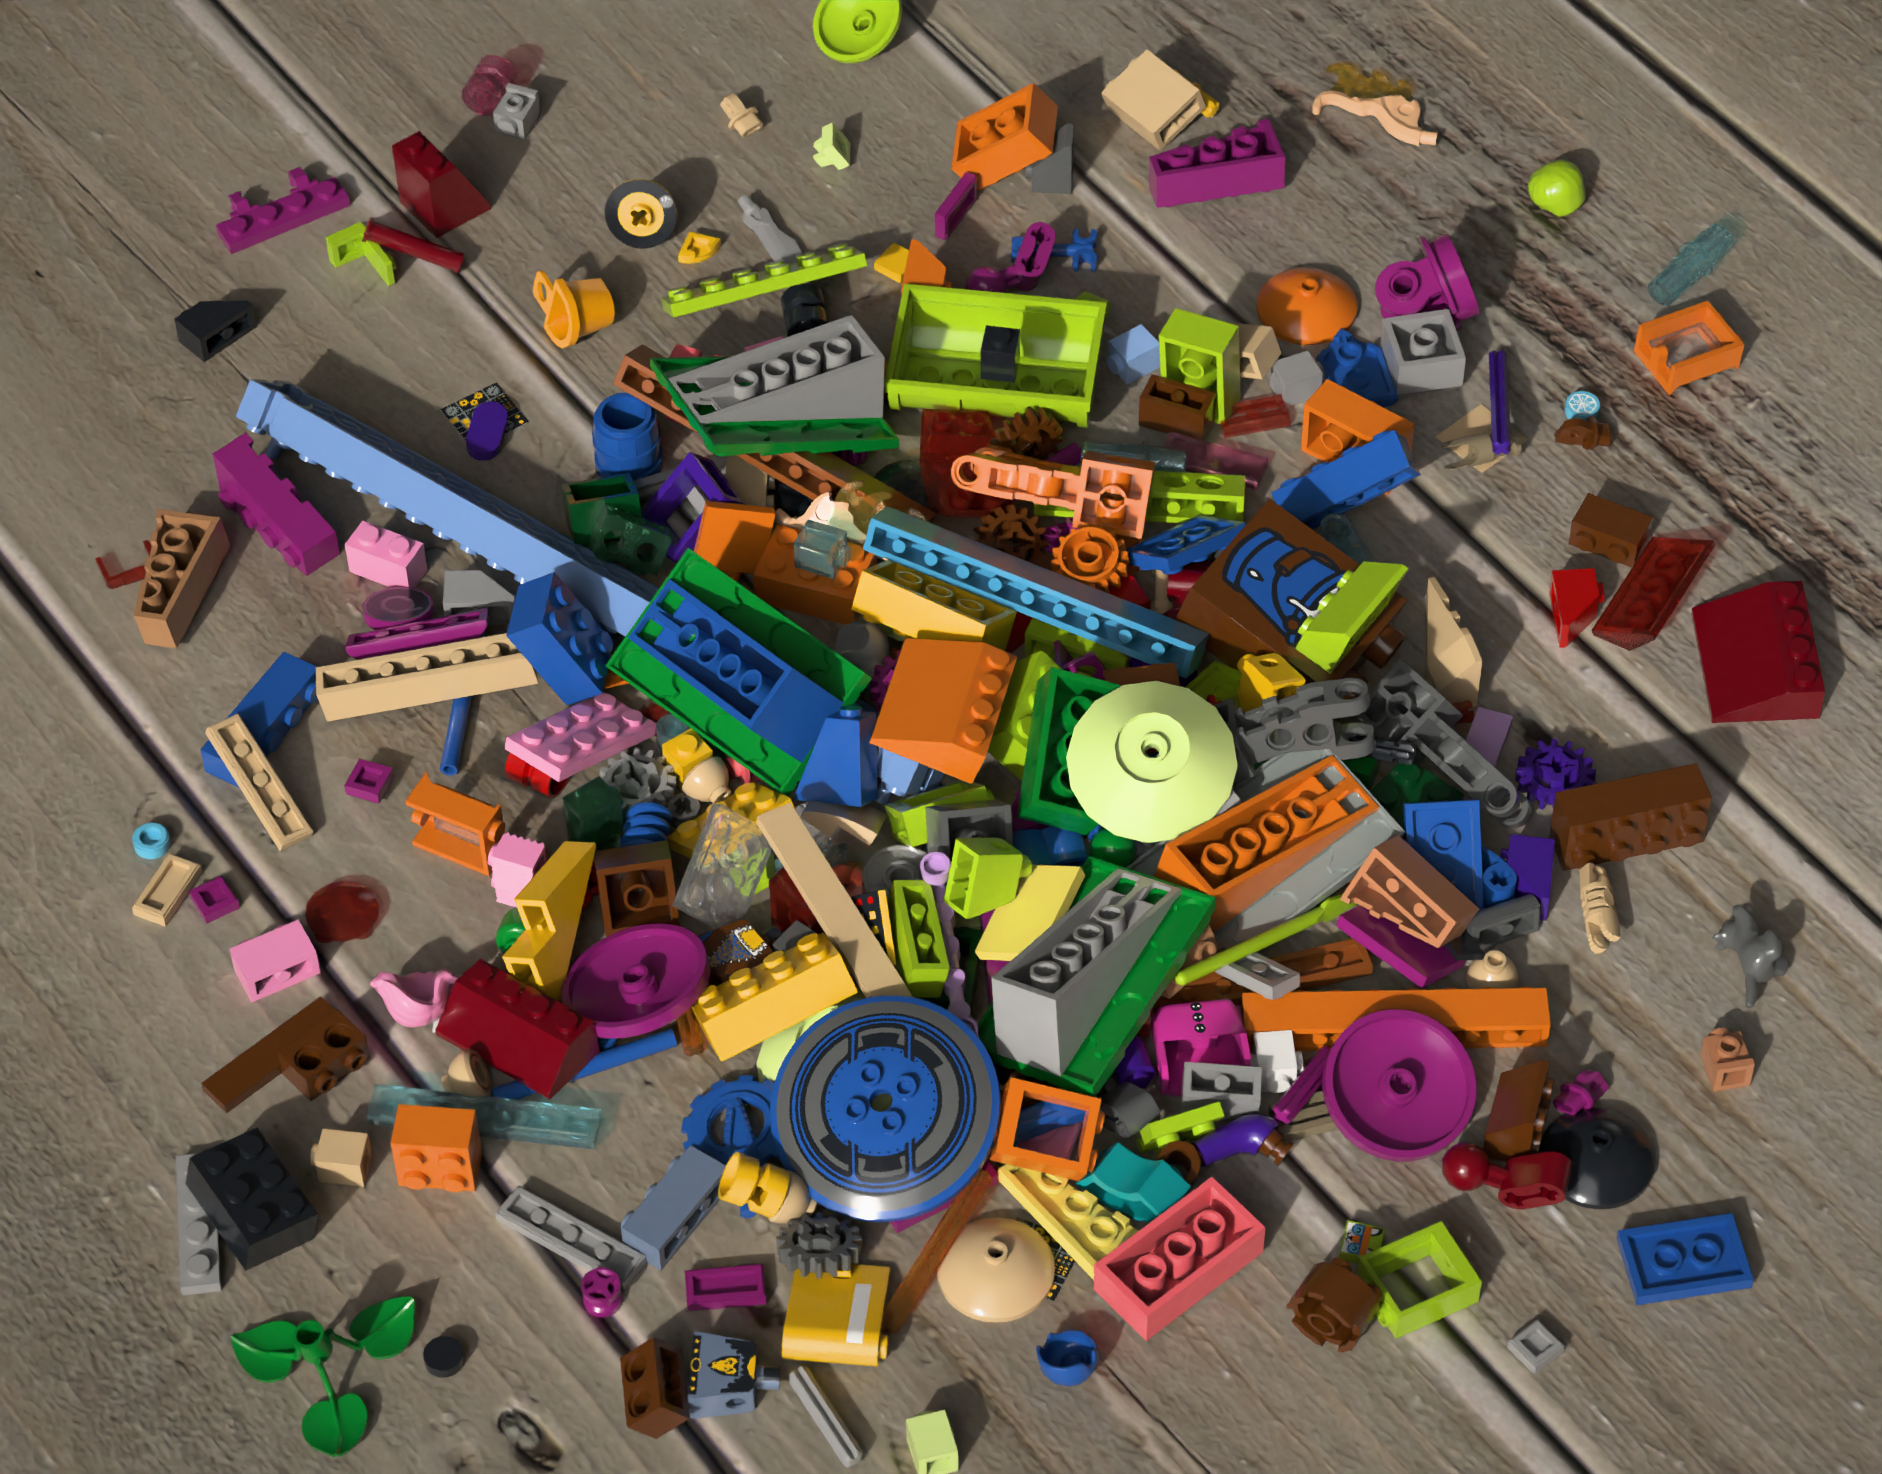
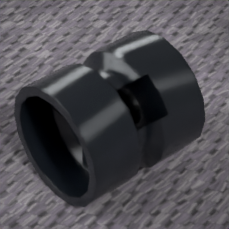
[781,283,829,337]

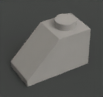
[443,570,515,625]

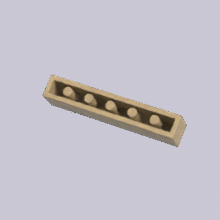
[316,633,538,722]

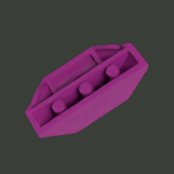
[345,608,489,660]

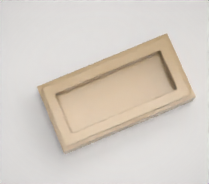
[132,853,203,927]

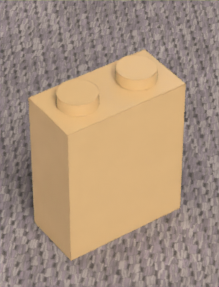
[1101,49,1206,151]

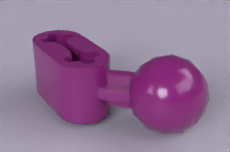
[965,222,1056,293]

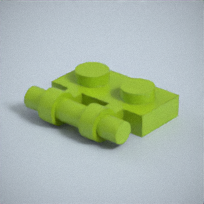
[1136,1101,1225,1153]

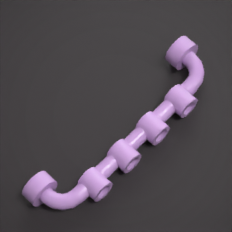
[920,852,979,1038]

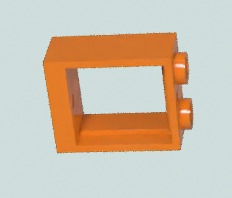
[989,1077,1105,1181]

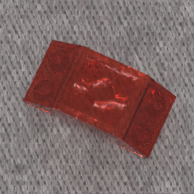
[919,409,1013,517]

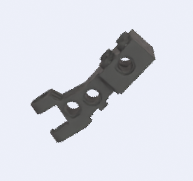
[1355,658,1532,829]
[1213,678,1376,784]

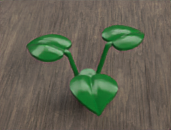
[231,1296,416,1457]

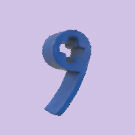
[1481,845,1517,908]

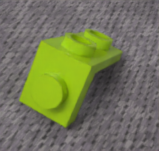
[325,222,396,286]

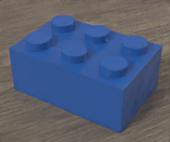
[506,572,614,706]

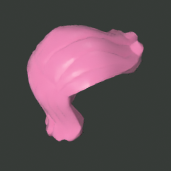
[370,968,459,1028]

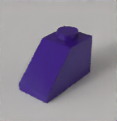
[1500,834,1555,921]

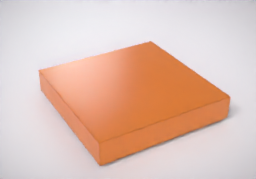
[694,501,776,574]

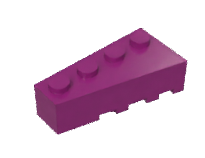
[1149,118,1285,208]
[213,432,340,576]

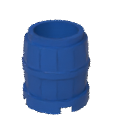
[592,393,663,481]

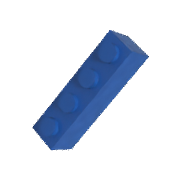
[1271,430,1421,530]
[200,651,318,788]

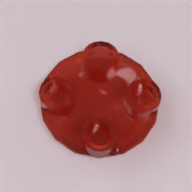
[305,881,379,943]

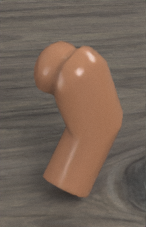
[832,861,863,886]

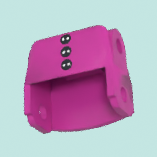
[1151,999,1251,1096]

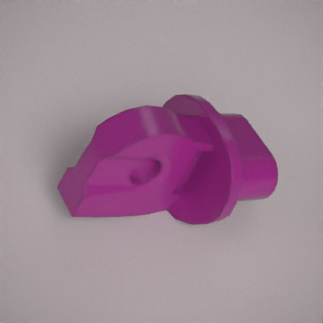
[1553,1069,1609,1115]

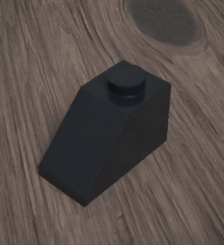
[174,301,256,362]

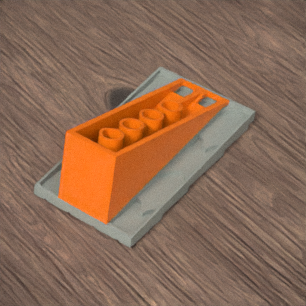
[1126,749,1405,952]

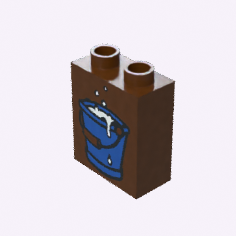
[1175,498,1407,700]

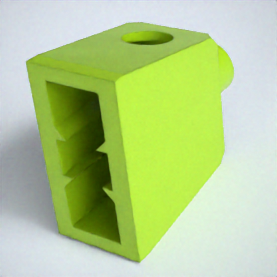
[944,838,1032,919]

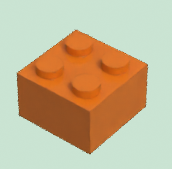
[391,1104,482,1192]

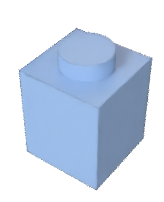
[1106,324,1160,385]

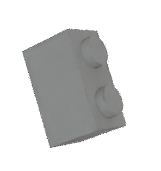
[1180,1062,1262,1120]

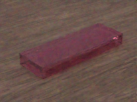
[1159,432,1268,490]

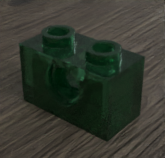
[563,776,625,851]

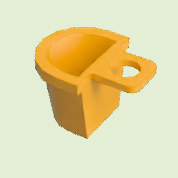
[533,270,615,348]

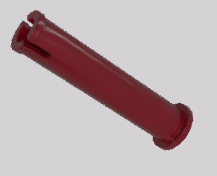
[362,217,464,273]

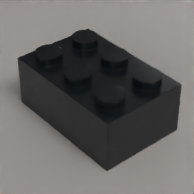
[185,1127,318,1271]

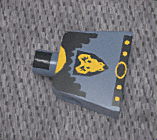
[688,1332,781,1419]

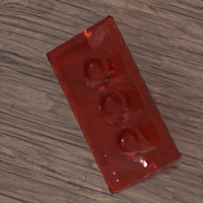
[1591,537,1715,651]

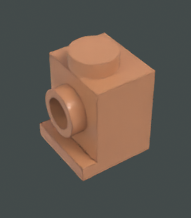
[1700,1028,1755,1092]

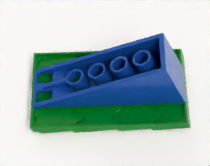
[605,548,872,797]

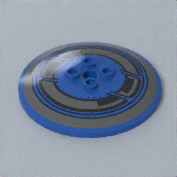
[770,996,1001,1222]

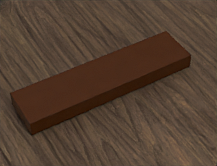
[201,996,335,1113]

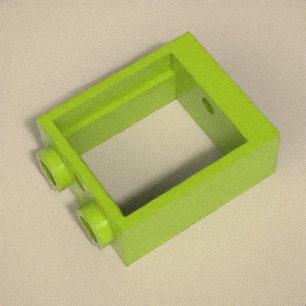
[884,780,994,847]
[1357,1221,1482,1339]

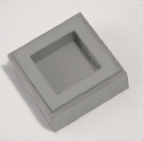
[1507,1319,1565,1375]

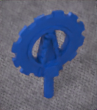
[681,1075,779,1218]

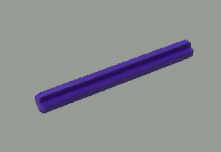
[1489,350,1511,455]

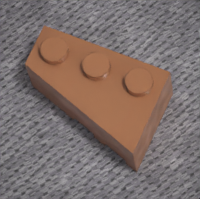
[1340,835,1479,948]

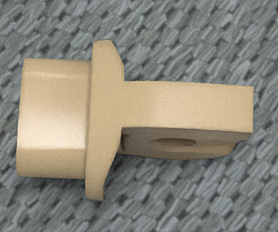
[720,93,763,138]

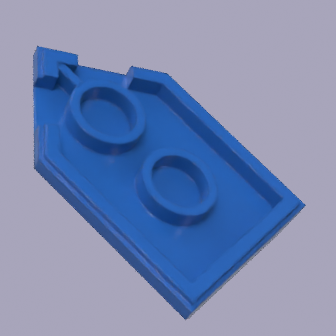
[1316,329,1398,407]

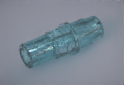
[1648,224,1733,306]
[1081,441,1188,473]

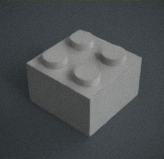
[1380,309,1466,395]

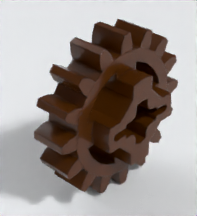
[989,408,1063,460]
[973,505,1048,562]

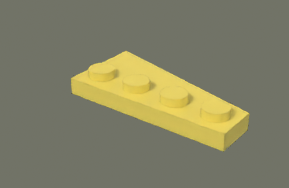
[998,1164,1139,1280]

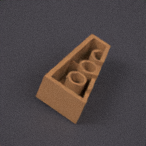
[134,509,231,649]

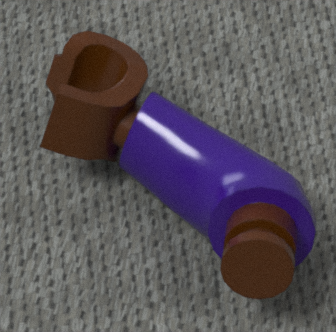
[1154,1114,1295,1194]

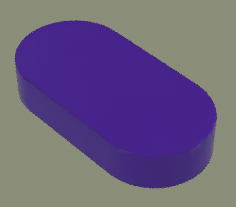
[466,402,508,461]

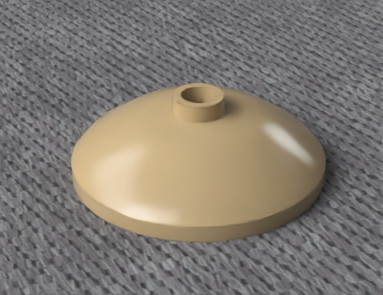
[937,1217,1055,1323]

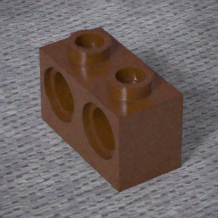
[278,1009,370,1101]
[620,1337,690,1439]

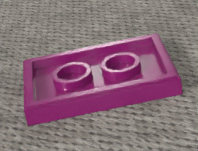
[1336,905,1466,988]

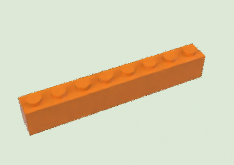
[1241,986,1551,1052]

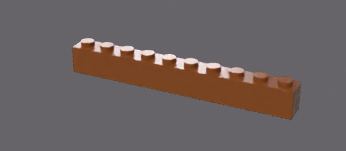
[613,344,936,531]

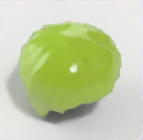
[1527,159,1586,217]

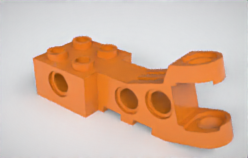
[951,445,1156,539]

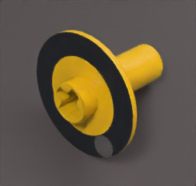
[605,179,677,249]

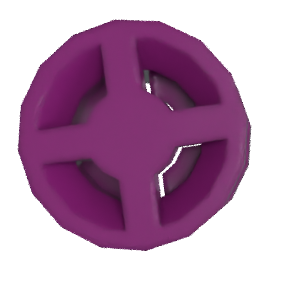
[581,1267,623,1317]

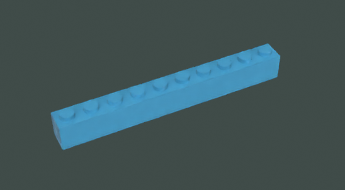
[863,506,1210,678]

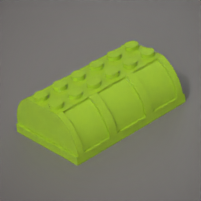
[884,284,1107,428]

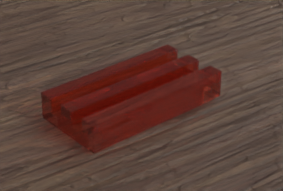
[1217,395,1290,438]

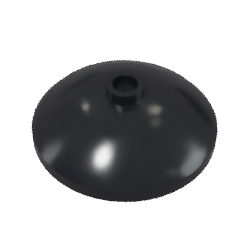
[1539,1108,1656,1210]

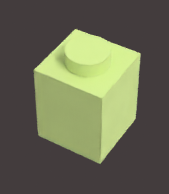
[906,1409,958,1474]

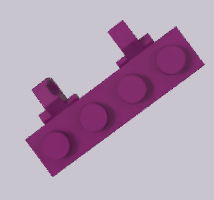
[216,167,350,254]

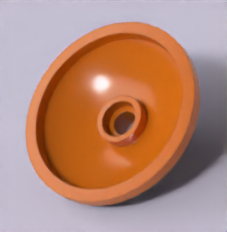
[1257,267,1358,345]

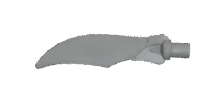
[738,194,831,287]

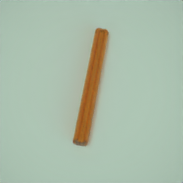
[882,1169,992,1335]

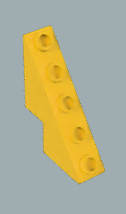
[502,841,596,1002]

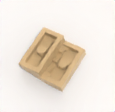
[800,800,887,846]

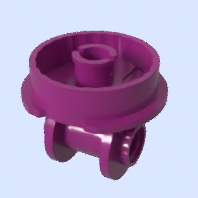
[1375,233,1480,331]

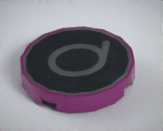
[362,587,434,630]

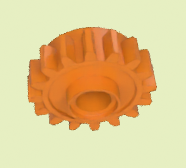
[1051,524,1130,594]

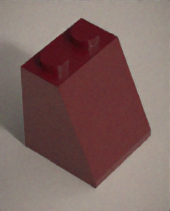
[392,131,491,238]

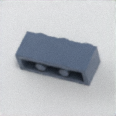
[620,1145,726,1271]

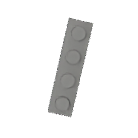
[176,1153,222,1296]

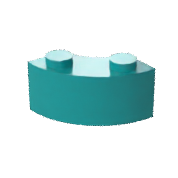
[1076,1142,1191,1222]

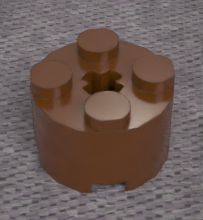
[1287,1258,1383,1352]

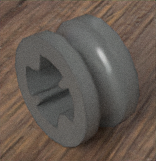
[667,793,701,829]

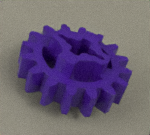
[1515,739,1596,810]

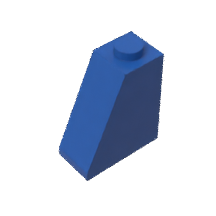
[795,705,878,807]

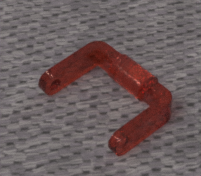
[95,540,151,589]

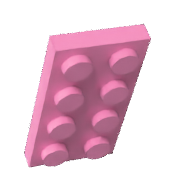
[505,692,657,782]

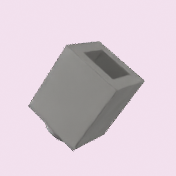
[1270,350,1325,408]

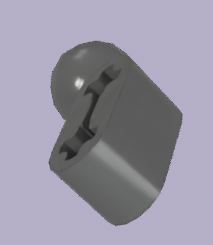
[1096,1077,1161,1138]

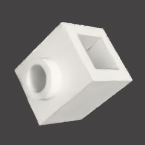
[1251,1030,1303,1093]

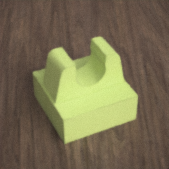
[813,123,850,170]

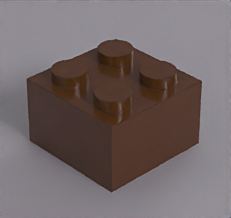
[594,840,680,937]

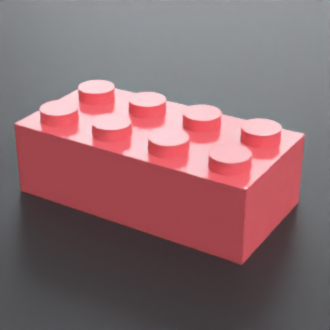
[1094,1177,1265,1341]

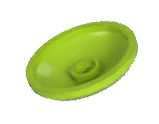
[813,0,902,63]

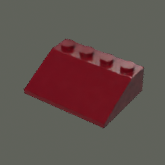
[1691,581,1825,723]

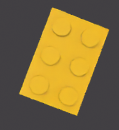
[667,782,795,867]

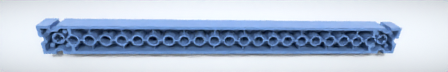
[236,379,945,804]

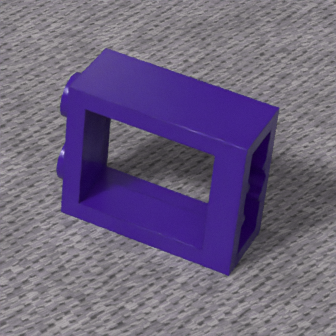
[641,452,746,563]

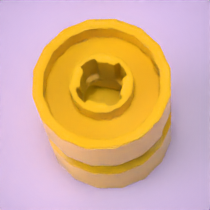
[718,1152,789,1218]

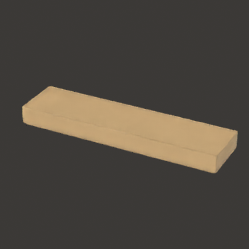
[205,713,313,851]

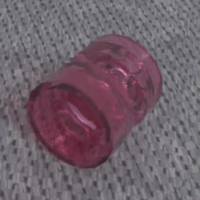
[461,55,517,116]

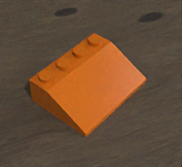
[869,638,1018,784]

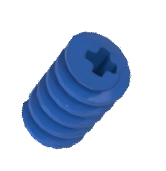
[620,803,673,847]

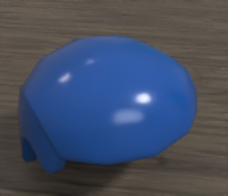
[1036,1329,1100,1387]

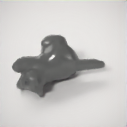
[1713,905,1788,1008]

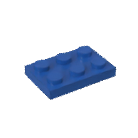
[1126,515,1246,574]
[1403,799,1484,910]
[1616,1213,1754,1305]

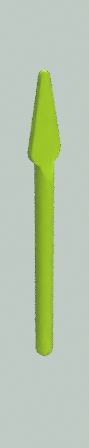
[1174,894,1356,986]

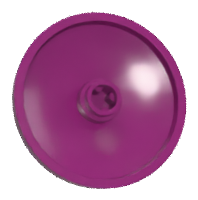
[561,923,711,1038]
[1322,1009,1477,1162]

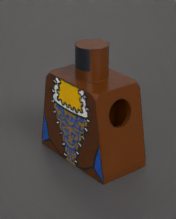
[697,919,782,986]

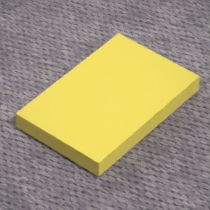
[975,865,1085,961]

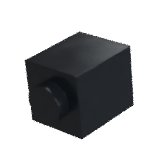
[980,325,1020,383]

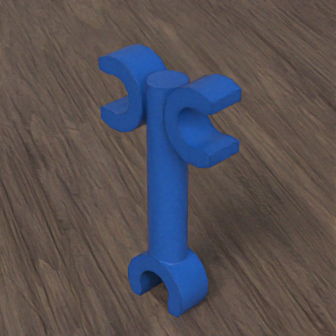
[1012,229,1097,272]

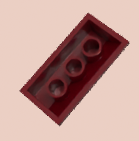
[435,958,600,1099]

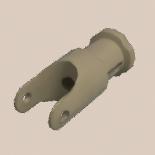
[1441,425,1522,471]

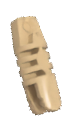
[1580,862,1621,954]

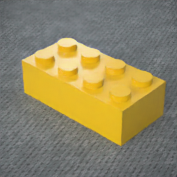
[851,560,1017,651]
[691,932,858,1062]

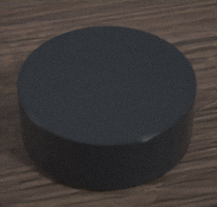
[423,1336,464,1378]

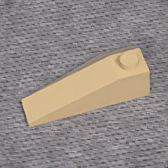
[1425,577,1483,710]

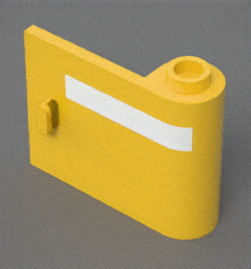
[782,1264,890,1367]

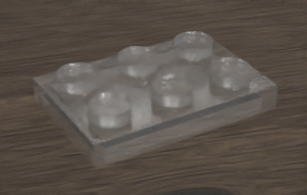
[672,804,772,929]

